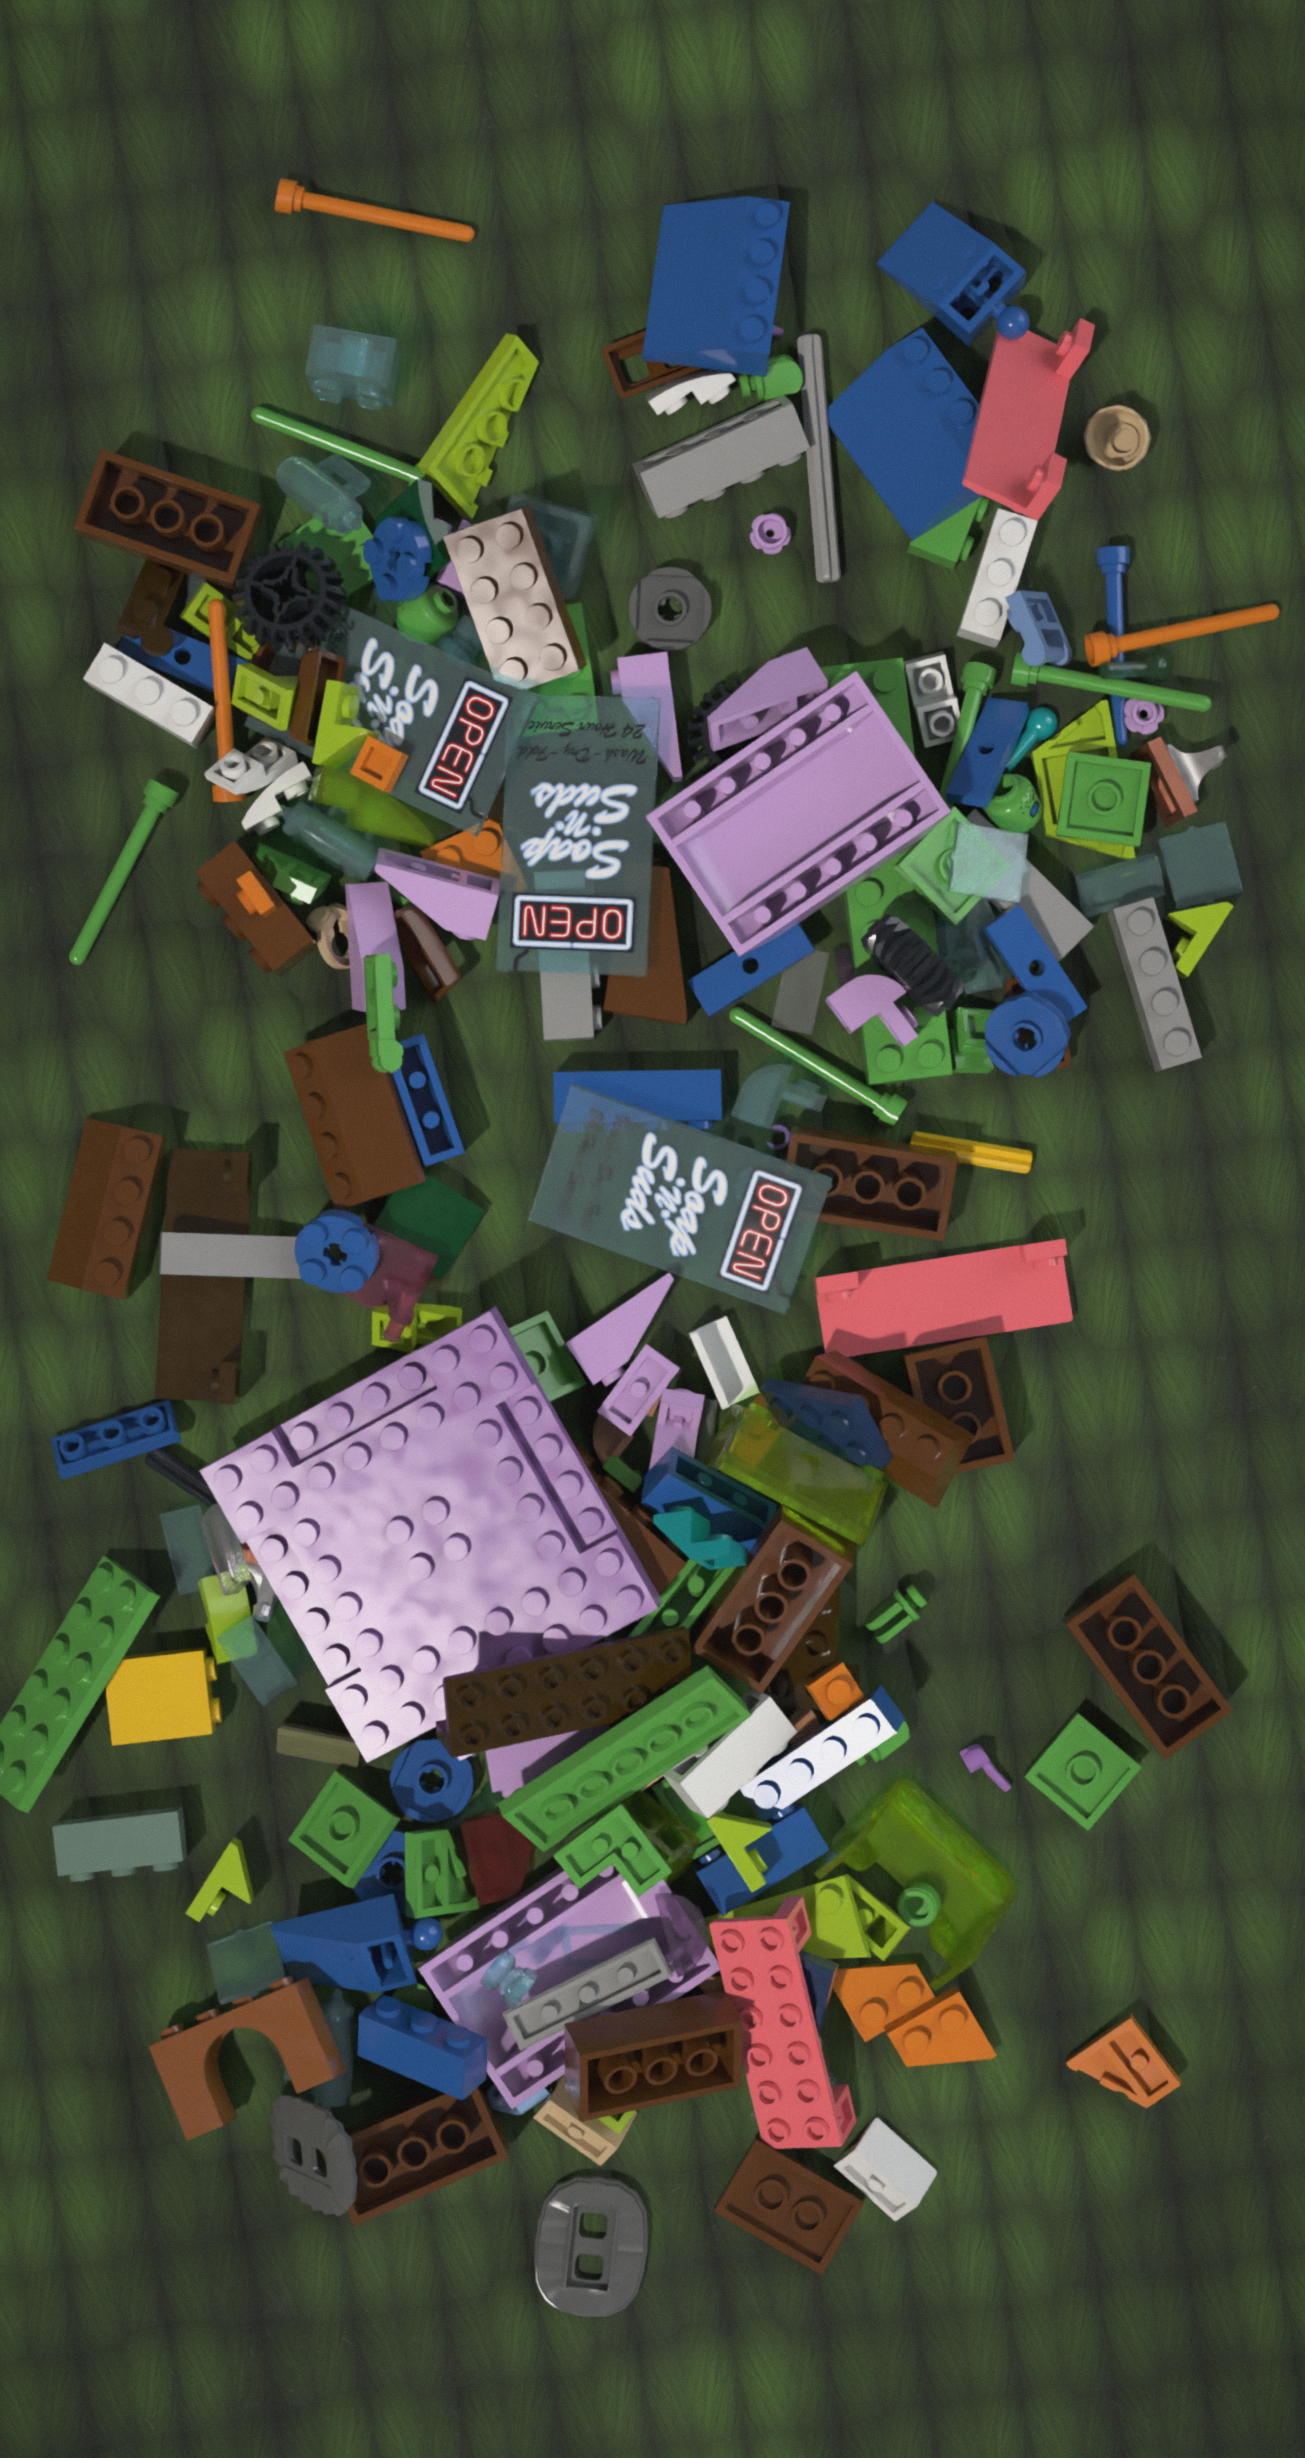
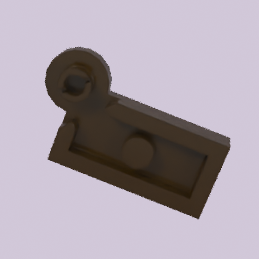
[117,559,185,657]

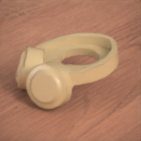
[306,903,350,969]

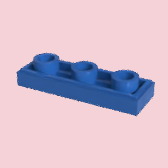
[117,629,249,701]
[946,697,1030,808]
[982,904,1088,1022]
[687,923,816,1017]
[50,1399,182,1480]

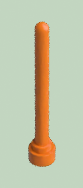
[275,178,475,242]
[208,599,246,802]
[1084,604,1279,667]

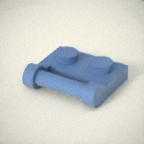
[1005,590,1073,667]

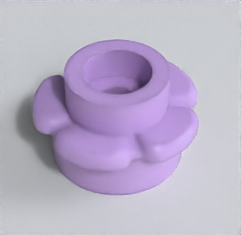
[750,513,791,554]
[1124,698,1164,735]

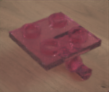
[339,1222,439,1343]

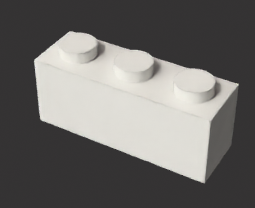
[956,508,1038,648]
[83,643,216,749]
[662,1688,797,1819]

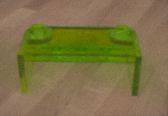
[701,1402,888,1547]
[814,1779,1017,1991]

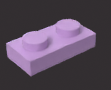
[597,1343,680,1436]

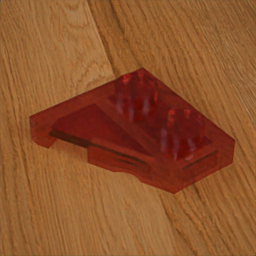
[460,1813,532,1906]

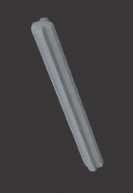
[797,334,841,583]

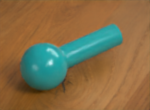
[1004,707,1058,774]

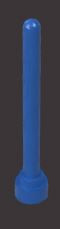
[1096,546,1130,749]

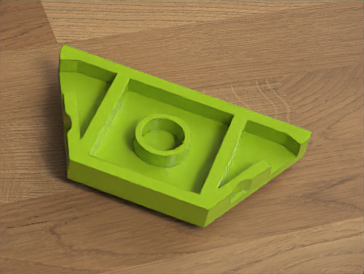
[1031,700,1136,860]

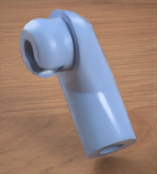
[486,2084,551,2115]

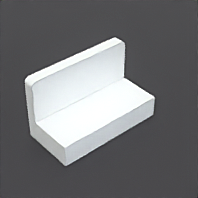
[688,1316,760,1410]
[834,2118,937,2222]

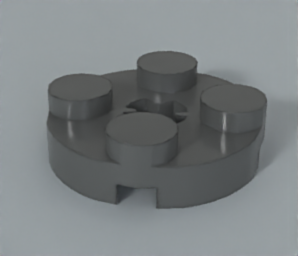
[628,567,712,653]

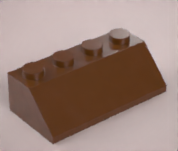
[284,1023,426,1210]
[47,1118,168,1300]
[802,1350,974,1508]

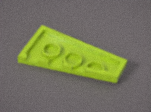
[417,333,539,520]
[693,1875,871,1959]

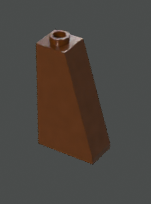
[603,856,687,1026]

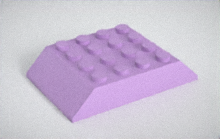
[645,671,952,957]
[418,1864,720,2109]

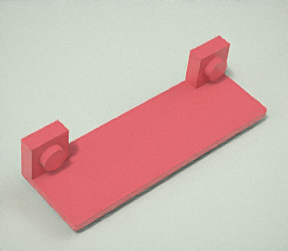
[962,318,1095,521]
[813,1239,1073,1357]
[709,1895,857,2149]

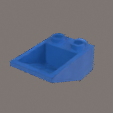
[876,202,1030,346]
[271,1894,443,1993]

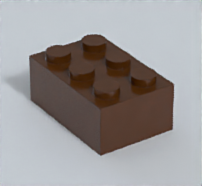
[195,840,318,977]
[901,1336,1015,1474]

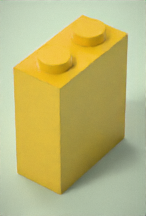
[105,1647,222,1746]

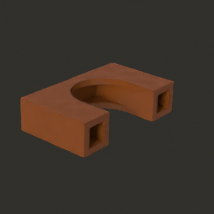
[148,1975,347,2141]

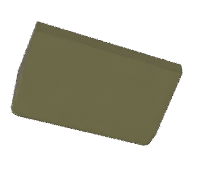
[276,1721,361,1768]

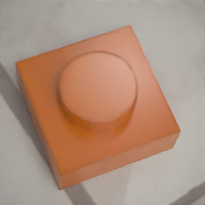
[350,735,409,793]
[236,870,278,919]
[804,1661,865,1721]

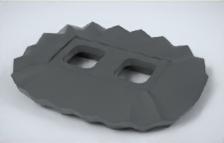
[269,2095,358,2217]
[534,2175,649,2317]

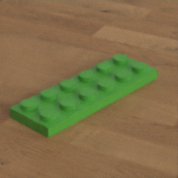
[0,1555,160,1813]
[498,1665,752,1852]

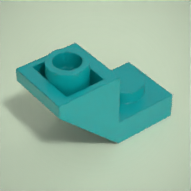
[653,1506,748,1570]

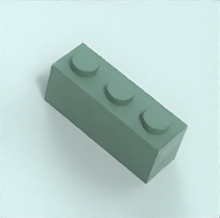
[52,1806,188,1882]

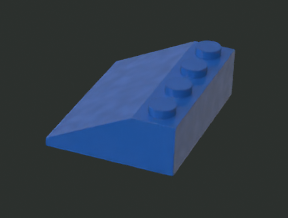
[642,196,790,377]
[827,327,983,541]

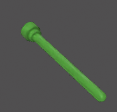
[251,406,437,497]
[1011,651,1211,712]
[939,662,997,808]
[69,778,179,965]
[729,1007,908,1130]

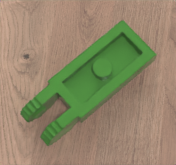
[363,953,404,1073]

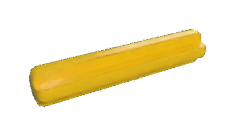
[910,1131,1032,1174]

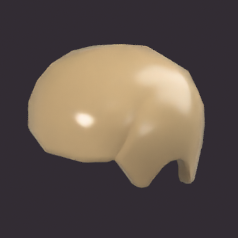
[1083,405,1151,471]

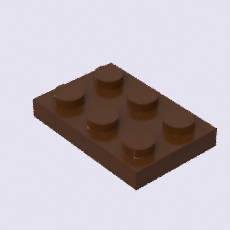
[713,2136,864,2275]

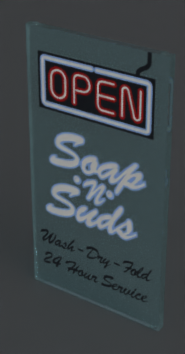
[244,587,541,837]
[496,692,661,978]
[528,1084,833,1314]

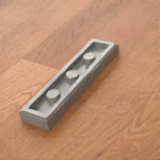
[159,1232,302,1279]
[502,1936,673,2051]

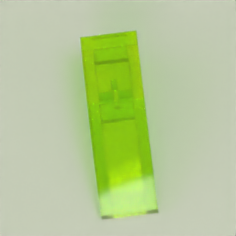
[308,765,435,847]

